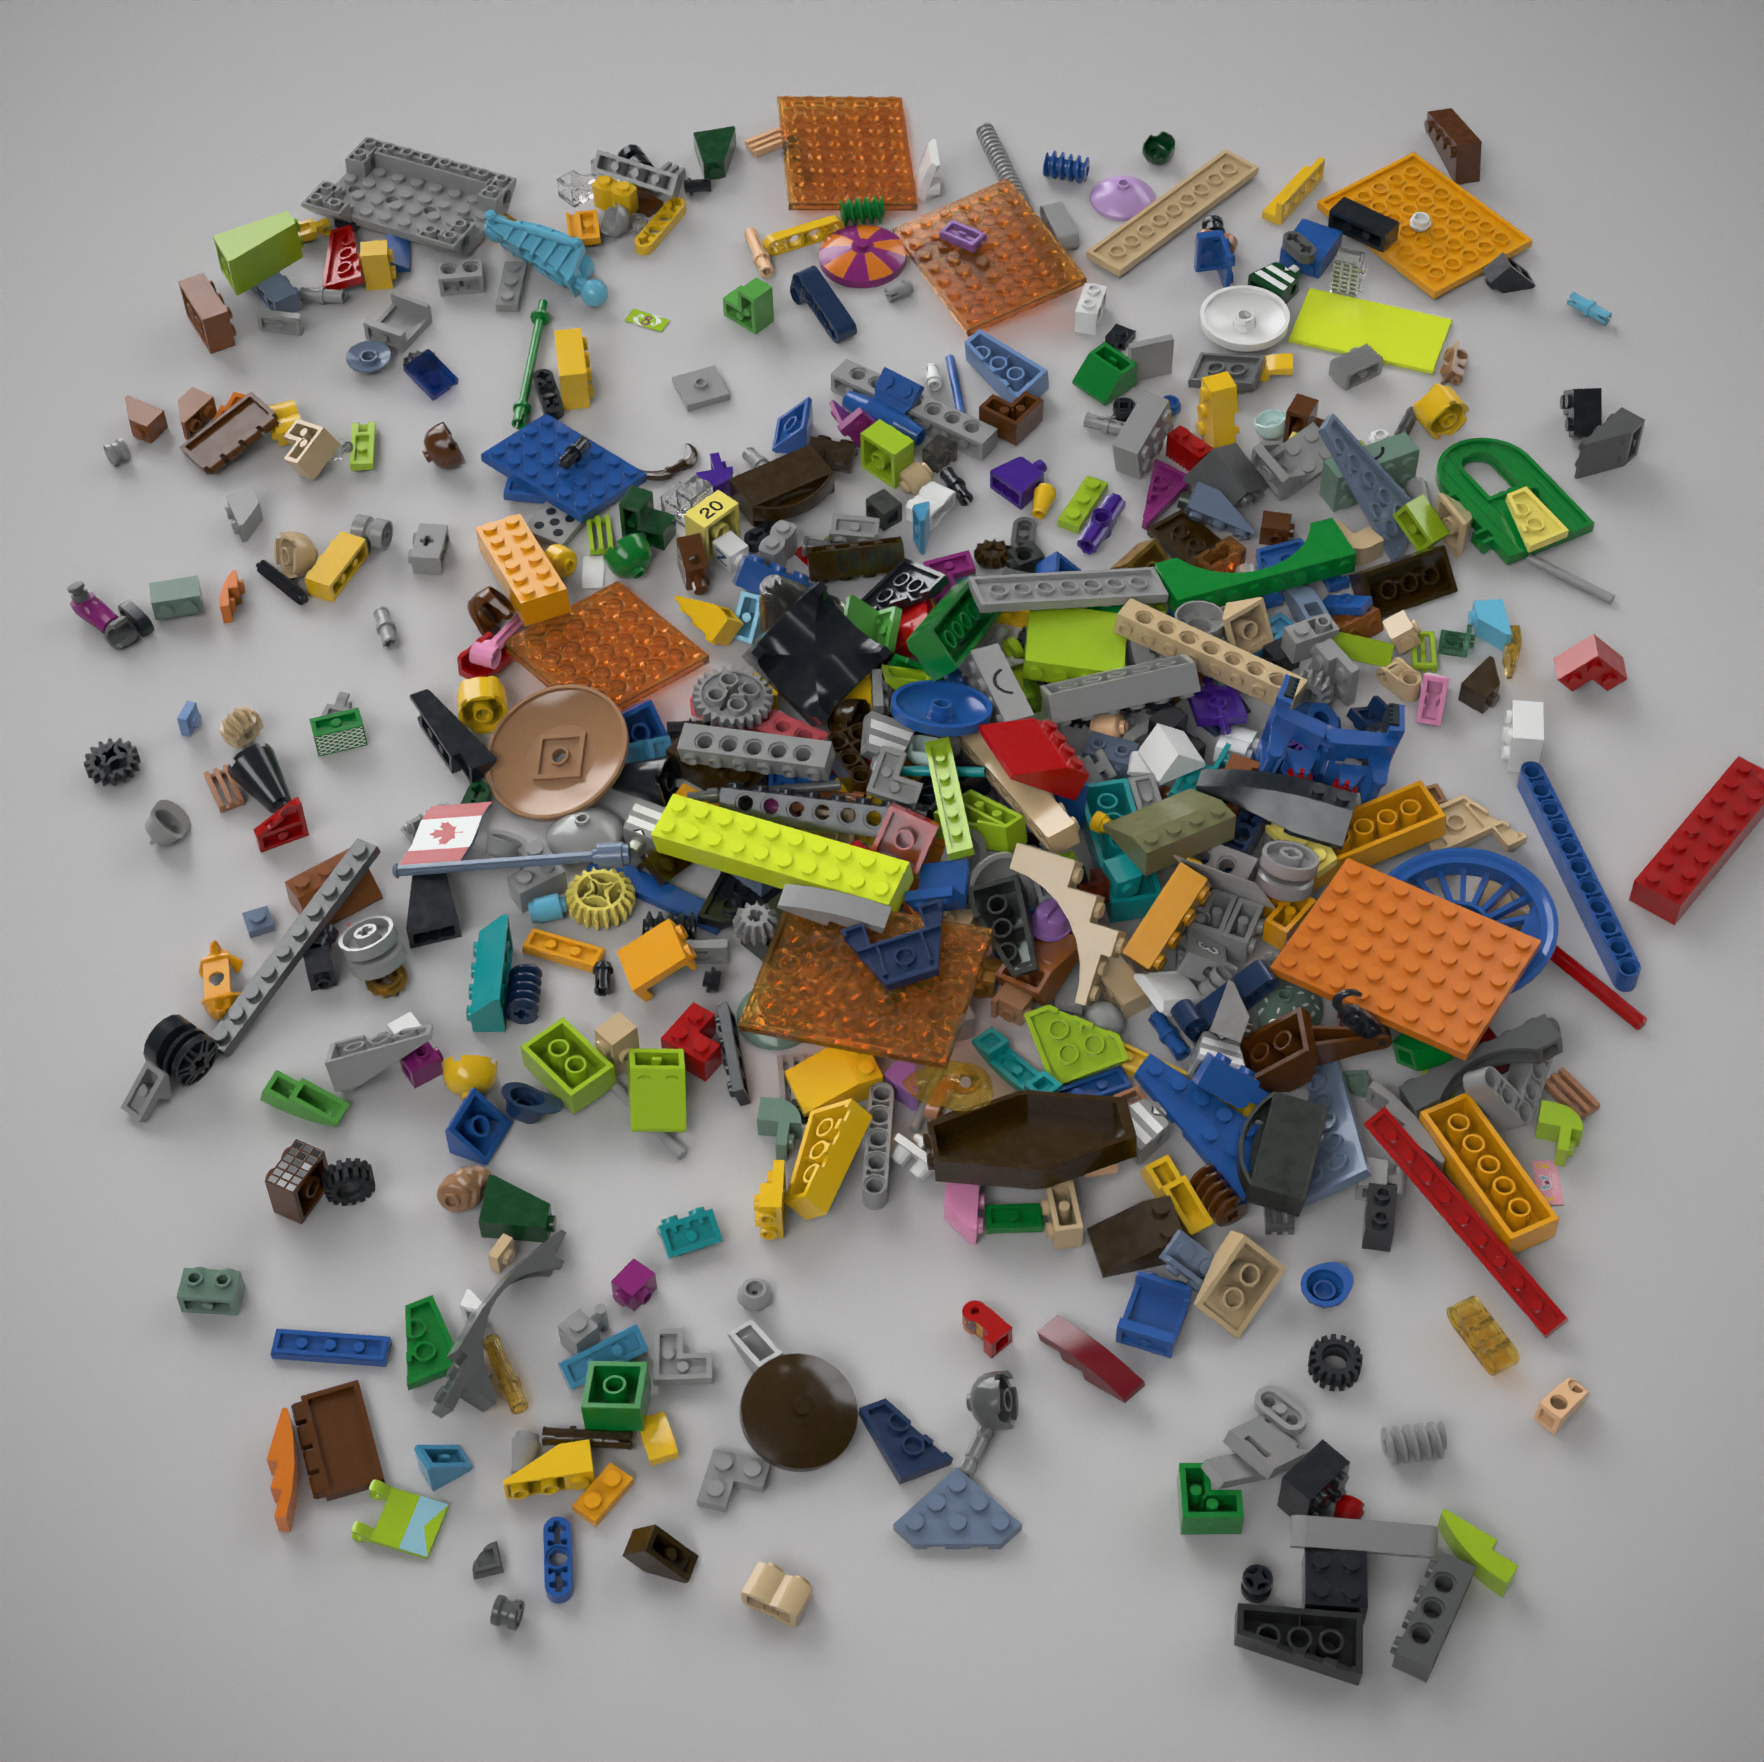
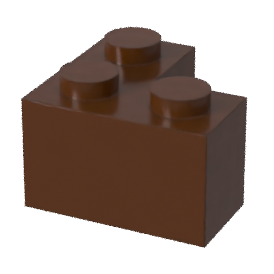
[979,391,1044,446]
[1283,393,1324,443]

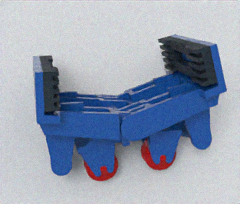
[1252,674,1405,804]

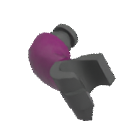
[67,581,140,650]

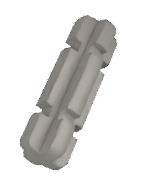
[958,1424,994,1477]

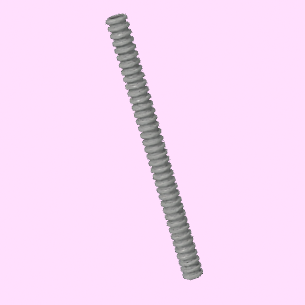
[976,122,1070,293]

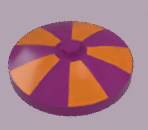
[819,225,906,288]

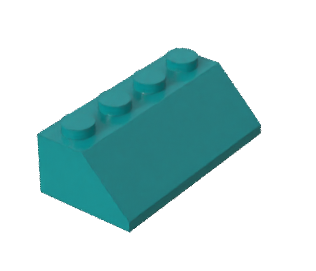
[466,914,514,1032]

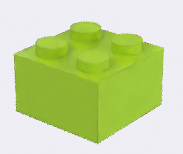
[860,419,914,489]

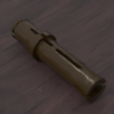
[542,1426,633,1450]

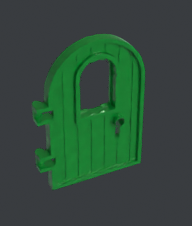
[1435,438,1594,565]

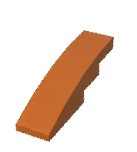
[267,1408,299,1532]

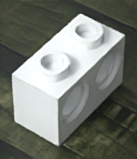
[1074,283,1107,335]

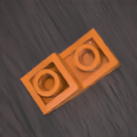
[220,570,245,623]

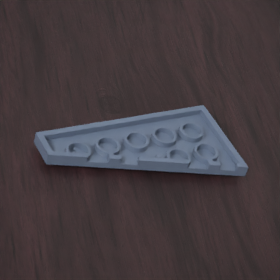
[1318,413,1411,560]
[1303,1060,1372,1208]

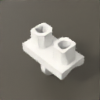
[890,1133,934,1182]

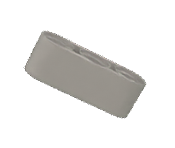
[1040,202,1079,252]

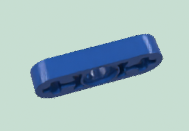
[543,1516,574,1604]

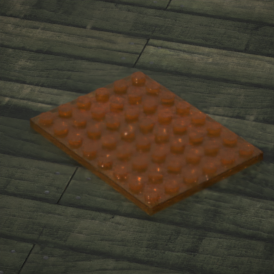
[777,96,917,211]
[892,178,1087,337]
[738,910,994,1069]

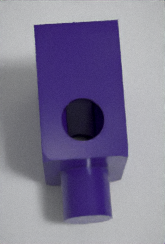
[990,457,1047,510]

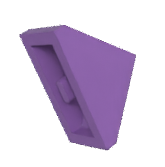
[883,1050,918,1111]

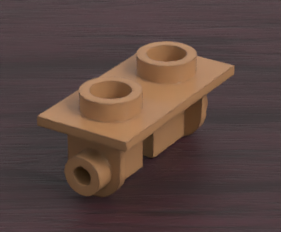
[1440,340,1468,386]

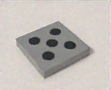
[527,501,586,546]

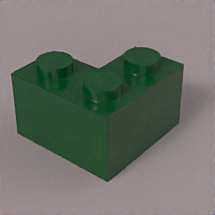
[618,485,677,551]

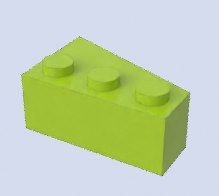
[933,789,1028,852]

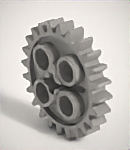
[692,665,773,730]

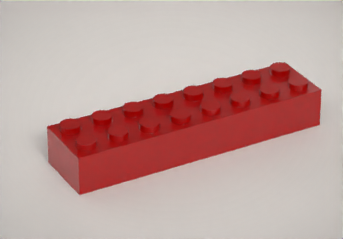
[1629,756,1764,925]

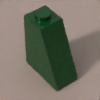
[693,126,736,180]
[478,1175,556,1243]

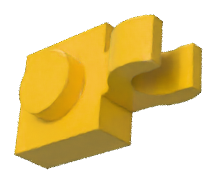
[298,218,332,242]

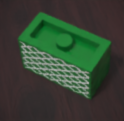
[309,708,367,757]

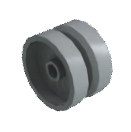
[1255,840,1319,902]
[338,915,407,981]

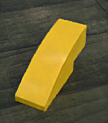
[1140,1154,1214,1237]

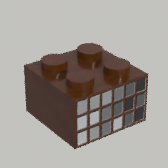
[265,1139,329,1224]

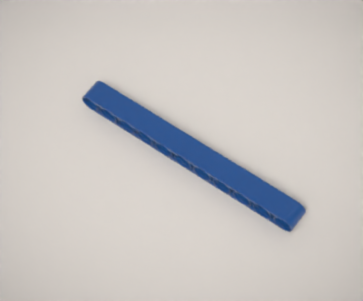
[1517,761,1641,992]

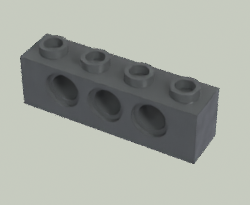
[1390,1551,1476,1683]

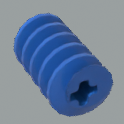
[1043,150,1090,184]

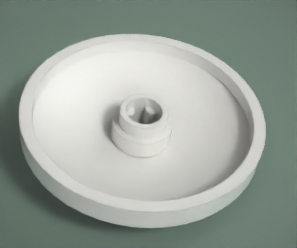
[1200,285,1290,352]

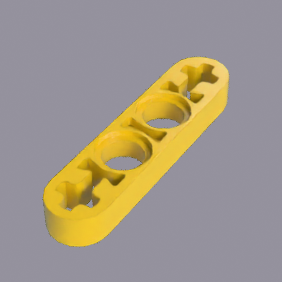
[634,197,686,255]
[763,215,844,256]

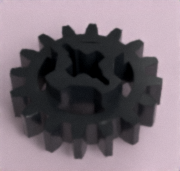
[84,738,141,787]

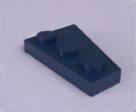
[858,1398,953,1485]

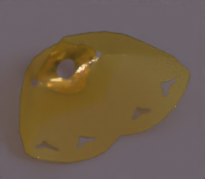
[903,1060,994,1112]

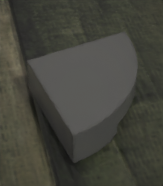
[472,1541,504,1580]

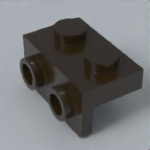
[809,435,859,474]
[636,848,694,886]

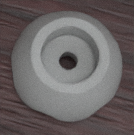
[737,1278,773,1311]

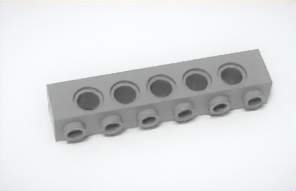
[677,723,835,781]

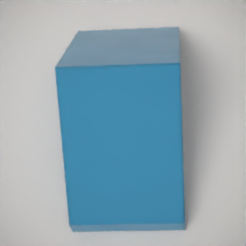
[414,1445,473,1491]

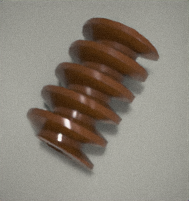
[1190,1164,1248,1227]

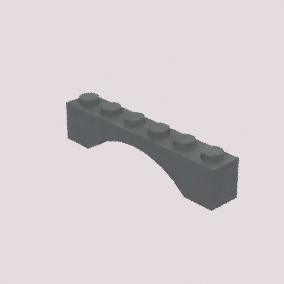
[1399,1014,1563,1119]

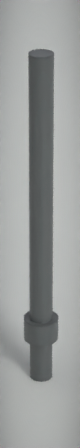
[687,780,841,803]

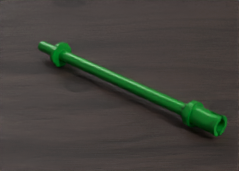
[512,299,550,430]

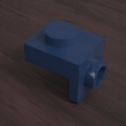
[1346,695,1388,731]

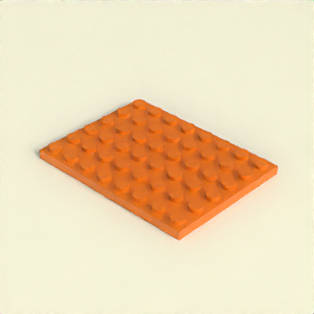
[1270,858,1541,1061]

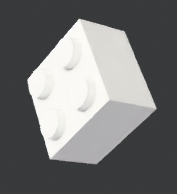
[1501,700,1544,772]

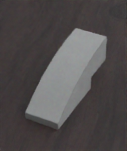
[728,1318,783,1374]

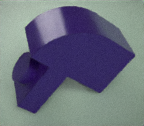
[696,452,733,502]

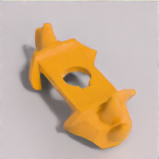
[199,940,244,1020]

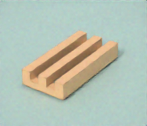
[745,126,792,158]

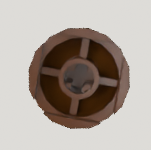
[422,421,465,469]

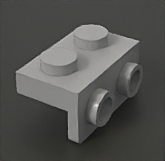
[829,514,880,543]

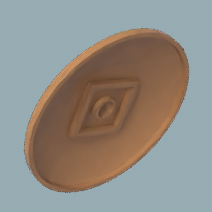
[485,684,629,821]

